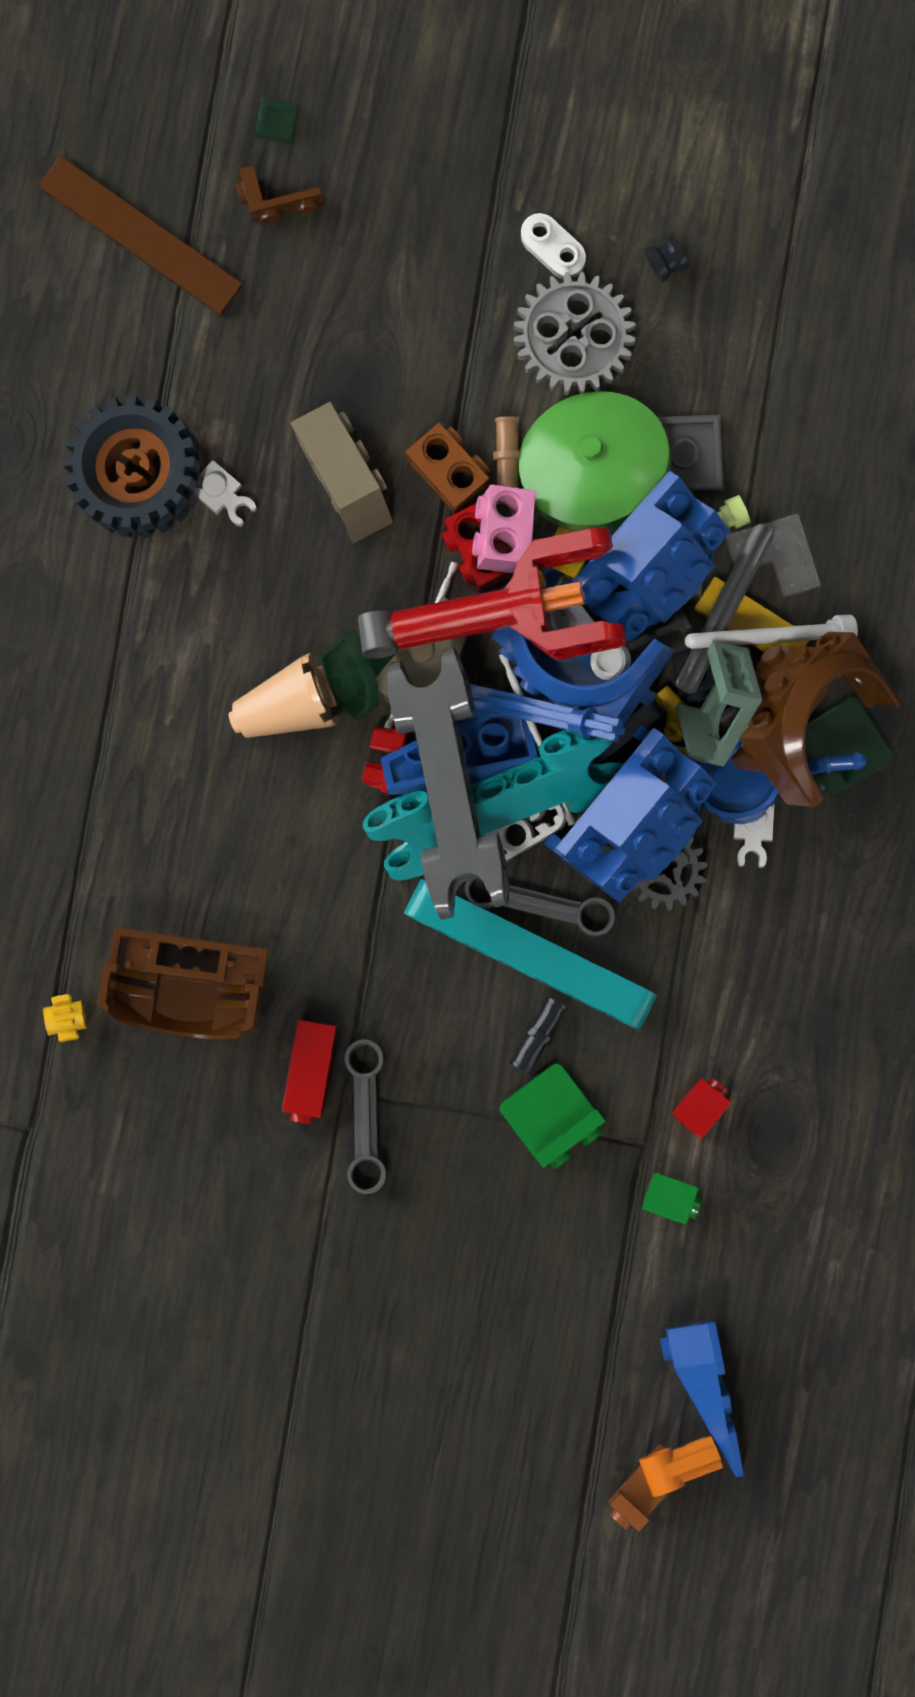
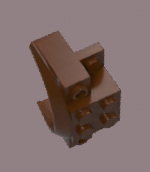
[731,632,902,807]
[97,927,269,1040]

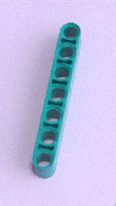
[403,879,657,1030]

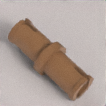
[493,417,520,488]

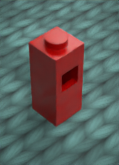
[282,1020,337,1125]

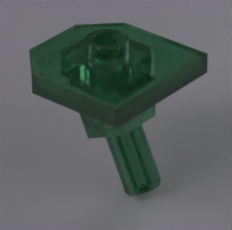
[318,629,399,720]

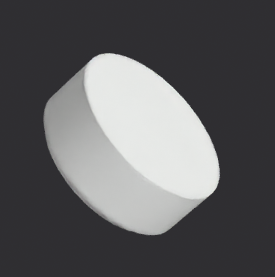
[590,646,631,680]

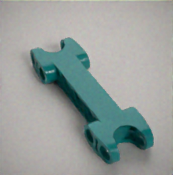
[363,730,624,881]

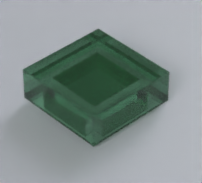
[254,98,299,144]

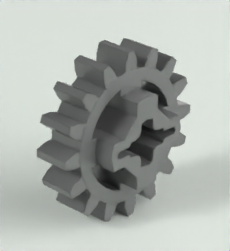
[632,837,708,912]

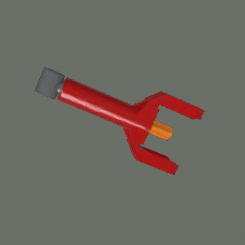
[358,528,626,661]

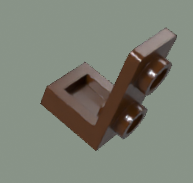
[235,165,325,224]

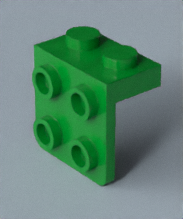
[500,1064,606,1170]

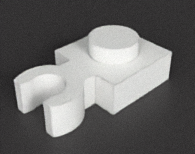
[194,460,257,527]
[733,805,774,868]

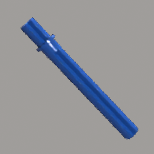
[470,683,625,742]

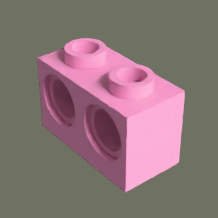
[472,485,536,573]

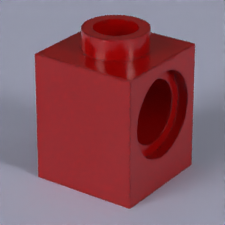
[670,1078,731,1139]

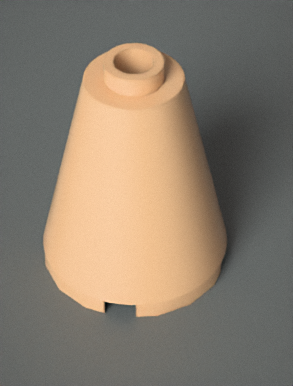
[229,653,339,738]

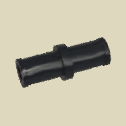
[510,996,568,1075]

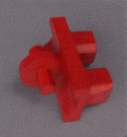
[362,727,407,798]

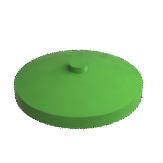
[519,391,671,531]

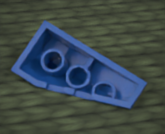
[381,709,538,795]
[660,1320,744,1477]

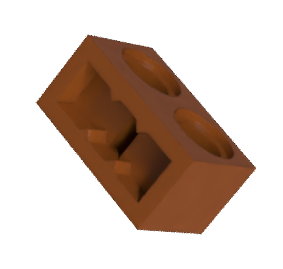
[405,423,490,514]

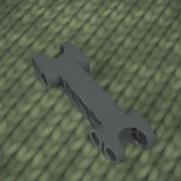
[387,647,509,920]

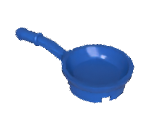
[696,739,867,825]

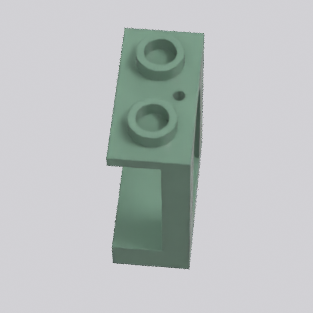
[676,641,762,767]

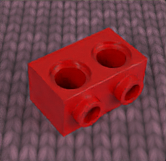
[441,504,514,593]

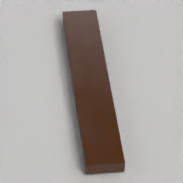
[38,156,243,316]

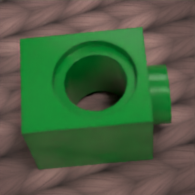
[640,1172,703,1225]

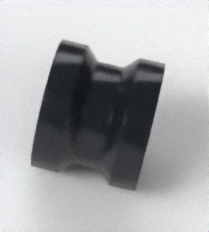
[645,235,689,283]

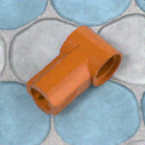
[639,1436,723,1497]

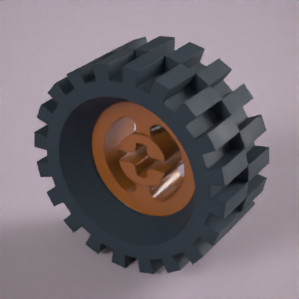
[63,396,205,538]

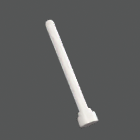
[685,615,858,649]

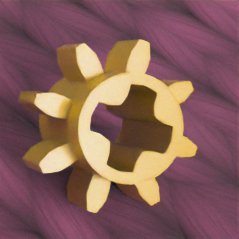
[43,994,87,1042]

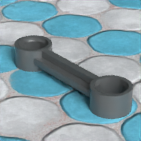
[465,879,615,937]
[345,1040,386,1194]

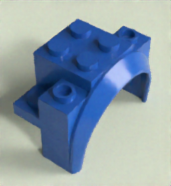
[558,471,731,646]
[491,567,674,727]
[544,725,717,903]

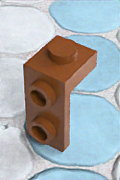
[608,1445,668,1532]

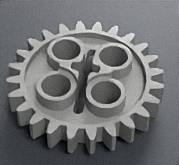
[514,272,635,395]

